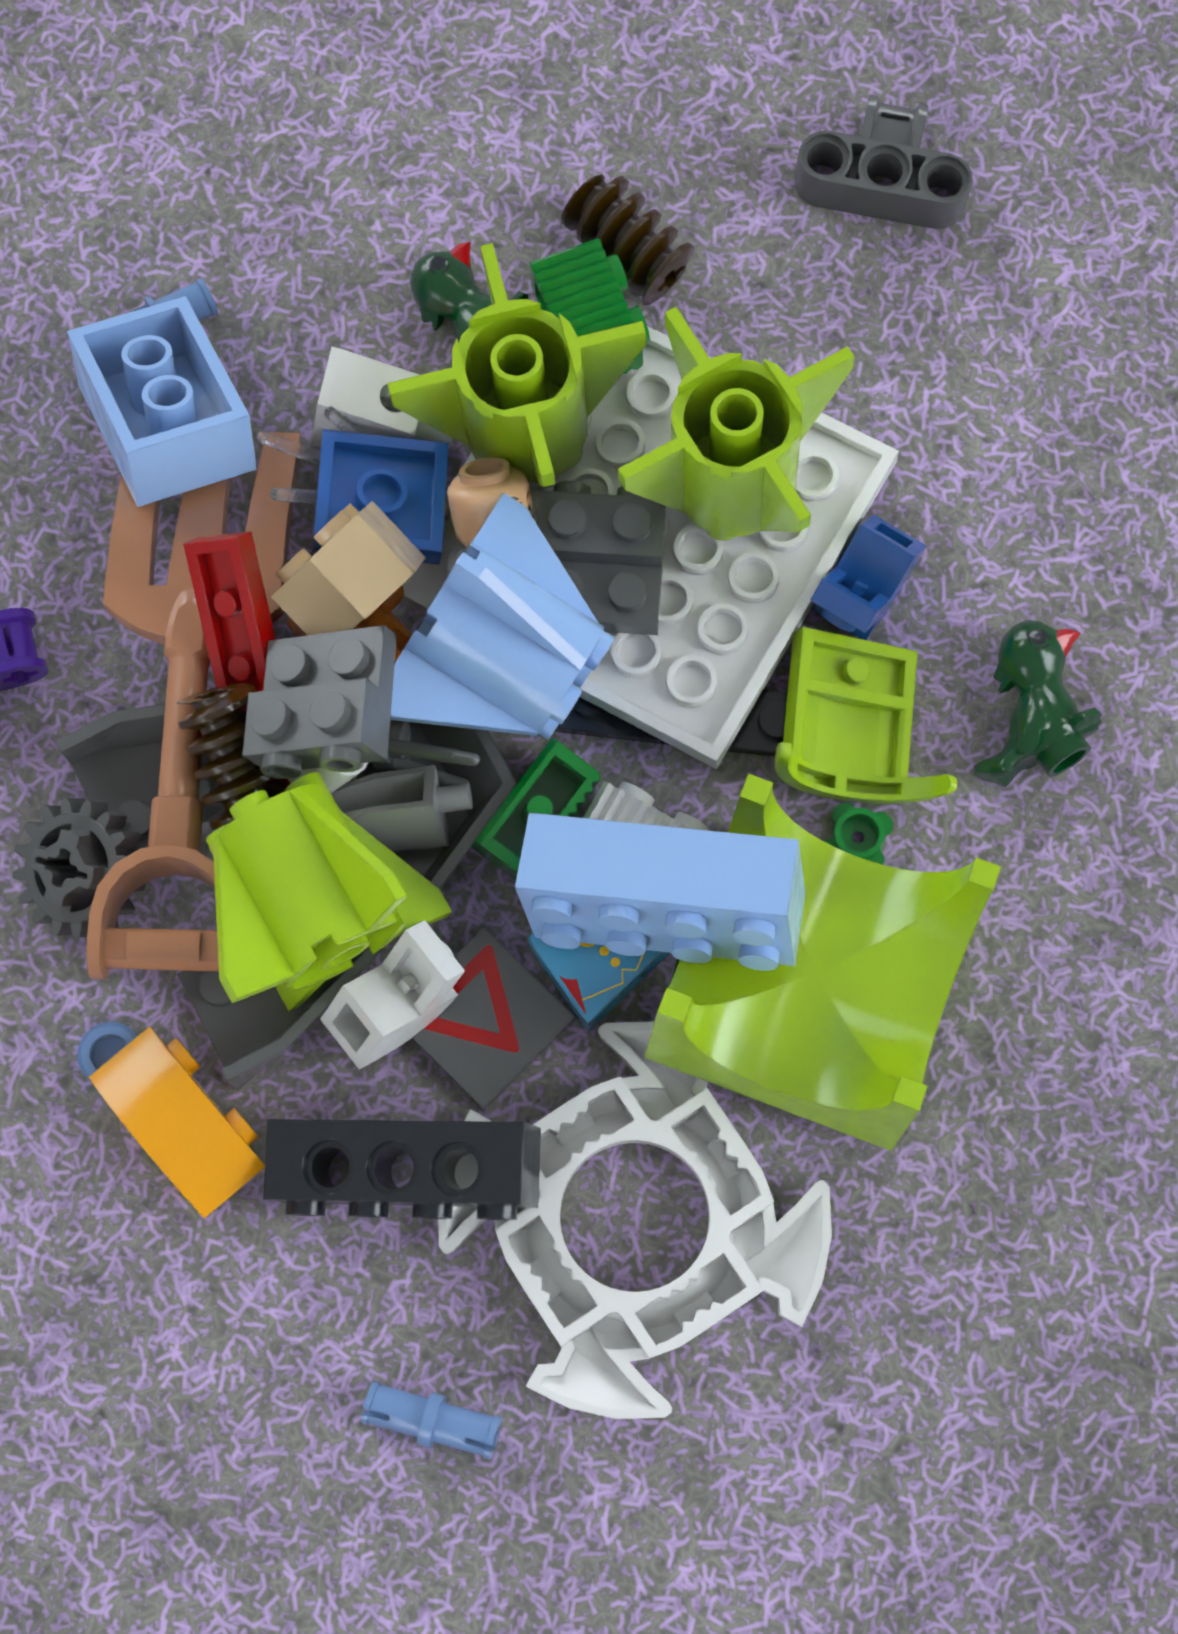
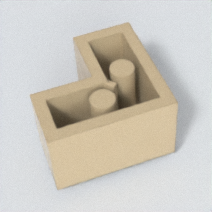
[271,501,426,635]

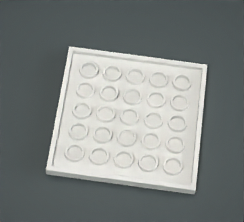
[400,326,899,769]

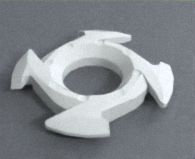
[438,1021,832,1419]

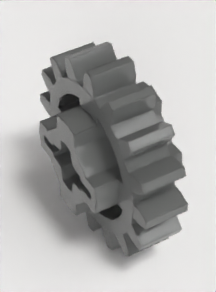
[13,798,146,938]

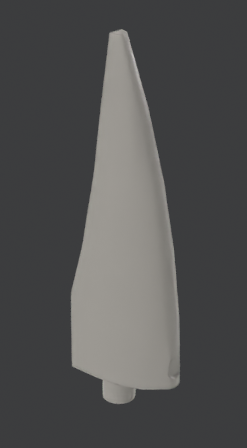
[201,765,473,852]

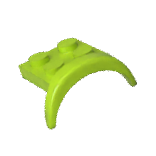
[774,627,958,804]

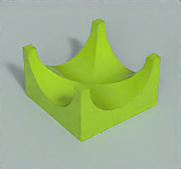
[644,773,1002,1151]

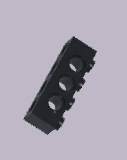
[263,1119,541,1220]

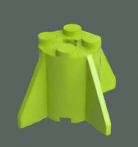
[387,243,646,487]
[618,307,855,541]
[206,772,452,1011]

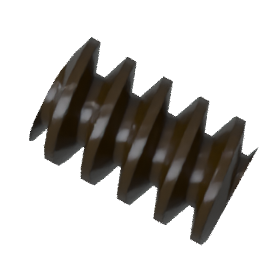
[561,174,695,306]
[176,683,286,829]

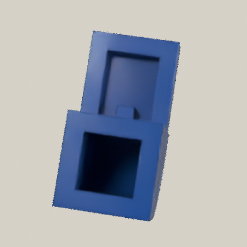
[810,514,926,640]

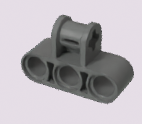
[795,95,973,229]

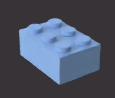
[67,296,257,507]

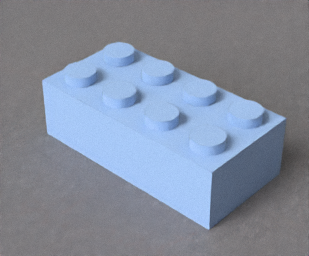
[515,813,806,971]

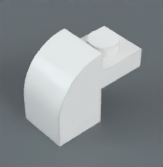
[320,920,465,1070]

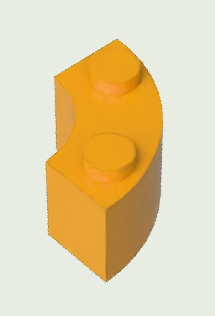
[88,1026,265,1219]

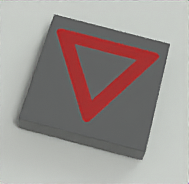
[411,927,575,1111]

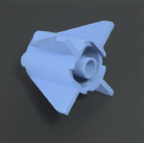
[390,493,614,740]

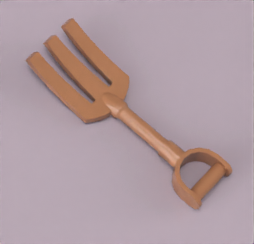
[86,432,302,979]

